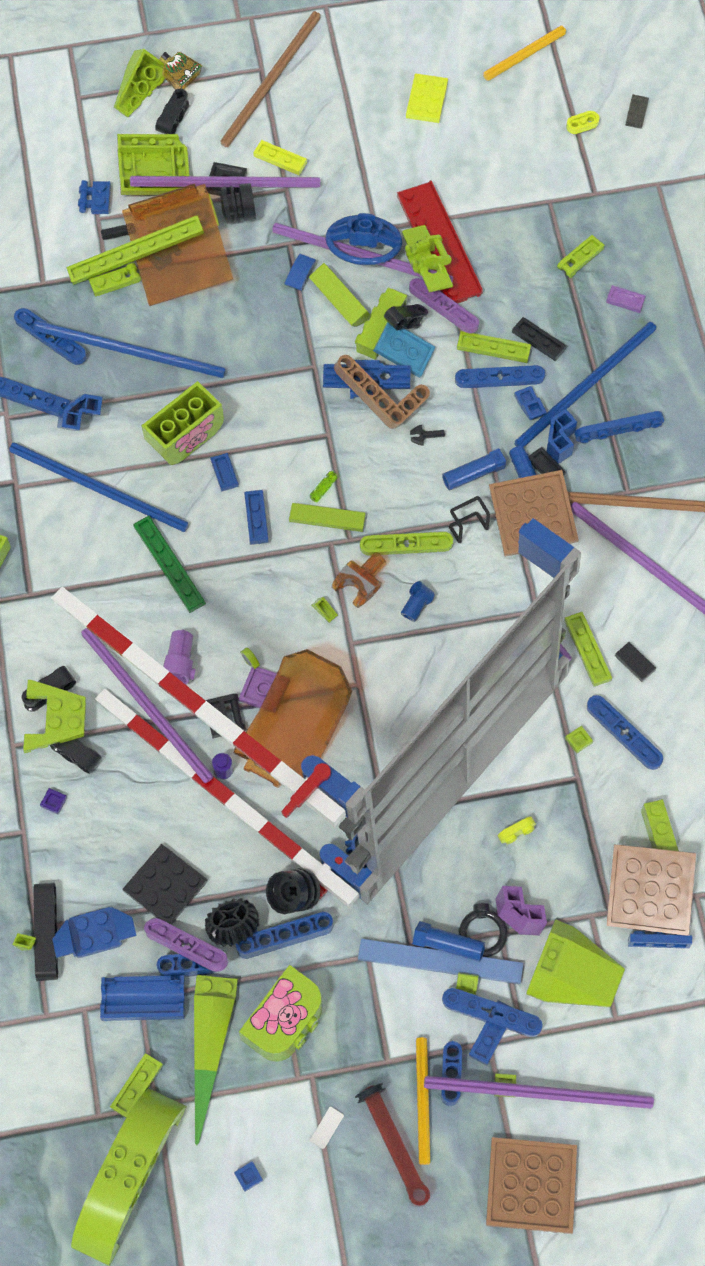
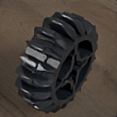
[205,898,260,947]

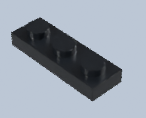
[512,317,566,361]

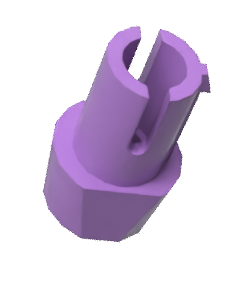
[163,630,196,684]

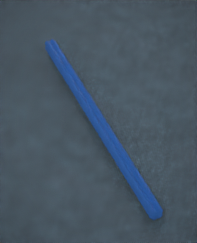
[34,321,225,378]
[514,322,656,447]
[9,442,189,532]

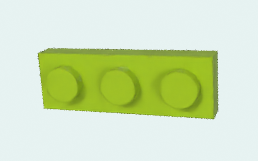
[110,1053,163,1118]

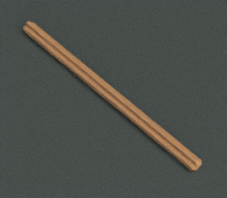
[220,11,320,147]
[567,491,705,512]

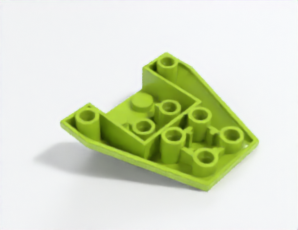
[526,919,625,1007]

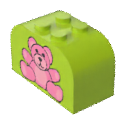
[141,381,224,465]
[239,965,322,1062]

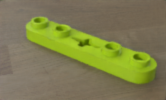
[360,532,453,556]

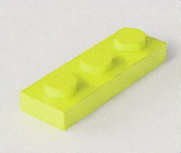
[253,140,307,175]

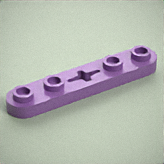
[409,278,479,333]
[144,918,228,972]

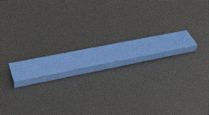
[358,939,523,984]

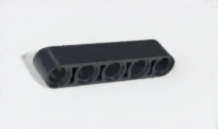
[33,882,58,982]

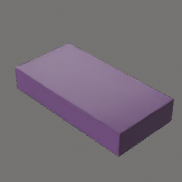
[606,285,646,313]

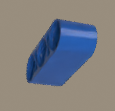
[156,954,214,977]
[441,1041,462,1106]

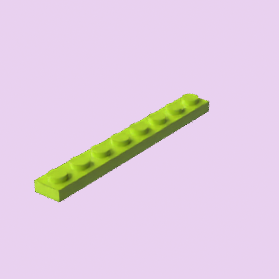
[66,215,204,285]

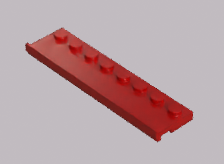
[397,180,483,304]

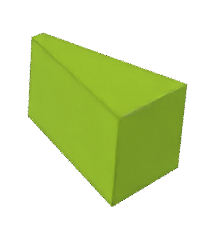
[311,597,338,623]
[12,933,36,951]

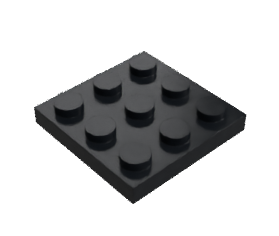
[122,844,208,925]

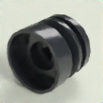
[220,183,256,224]
[266,868,321,915]

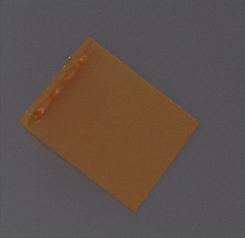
[122,184,233,306]

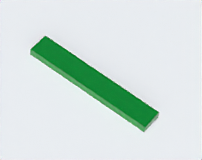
[133,515,206,613]

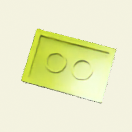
[406,73,448,123]

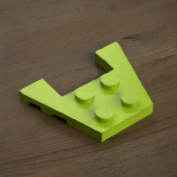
[23,680,86,753]

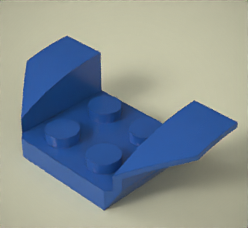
[52,907,137,958]

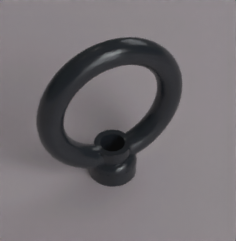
[459,903,508,957]

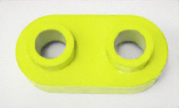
[566,111,600,134]
[497,816,536,844]

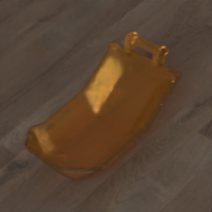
[233,649,353,788]

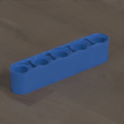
[236,912,333,959]

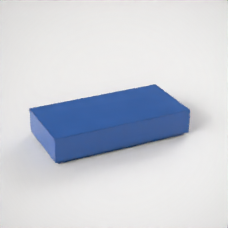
[210,453,239,492]

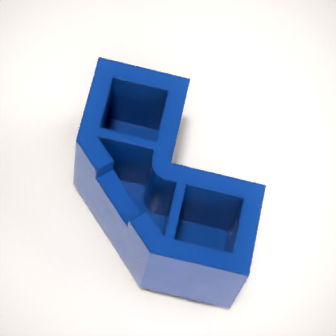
[57,394,103,431]
[546,409,577,464]

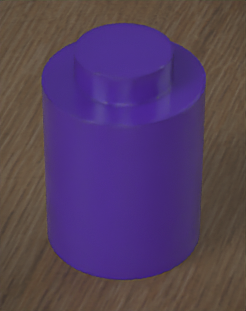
[212,753,233,779]

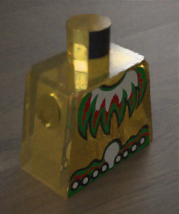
[159,52,202,90]

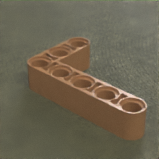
[334,355,430,429]

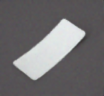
[310,1107,344,1149]

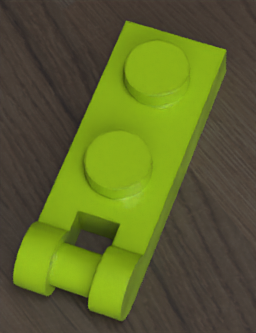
[557,235,605,278]
[89,263,141,297]

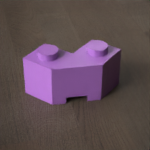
[495,886,547,936]

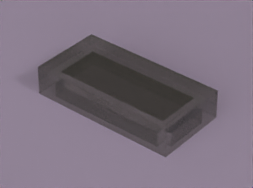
[625,94,649,129]

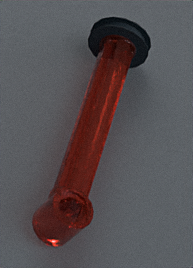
[355,1083,430,1208]

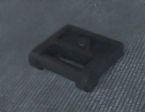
[206,694,247,739]

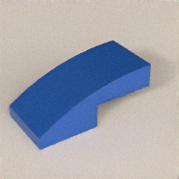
[284,254,316,291]
[514,386,547,420]

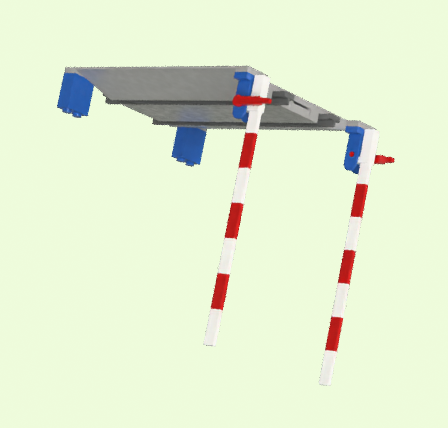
[51,518,581,908]

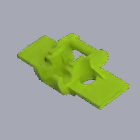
[402,225,453,292]

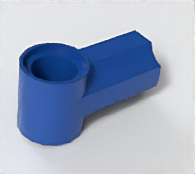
[401,581,435,622]

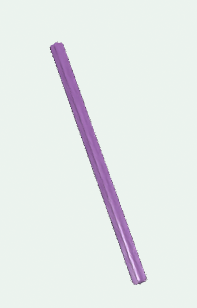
[130,176,321,188]
[272,223,453,282]
[571,502,705,614]
[81,628,213,783]
[424,1076,654,1109]

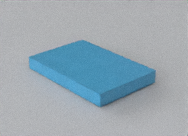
[373,322,435,378]

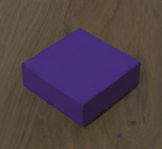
[40,788,67,814]

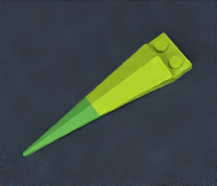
[194,975,238,1145]

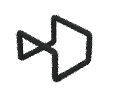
[449,496,490,543]

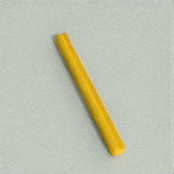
[483,25,566,81]
[416,1037,430,1165]

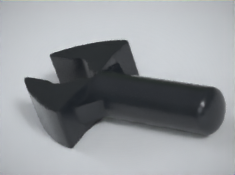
[410,424,445,446]

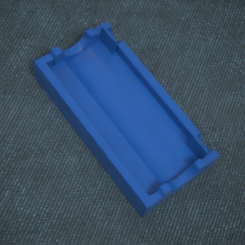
[100,975,185,1021]

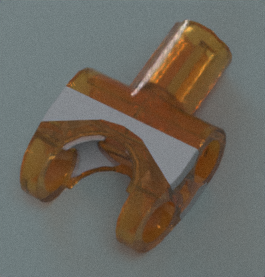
[332,552,387,608]

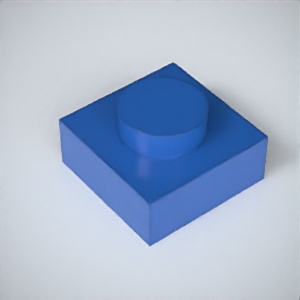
[234,1161,263,1192]

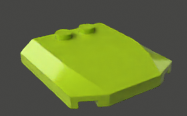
[117,134,189,195]

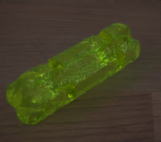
[309,471,337,502]

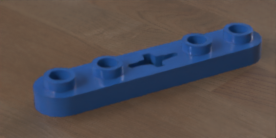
[14,308,86,365]
[455,365,545,388]
[0,377,71,417]
[574,411,664,443]
[586,695,663,770]
[442,988,543,1037]

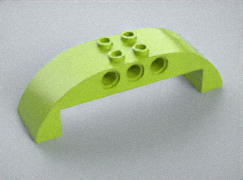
[71,1089,187,1266]

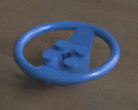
[325,213,403,265]

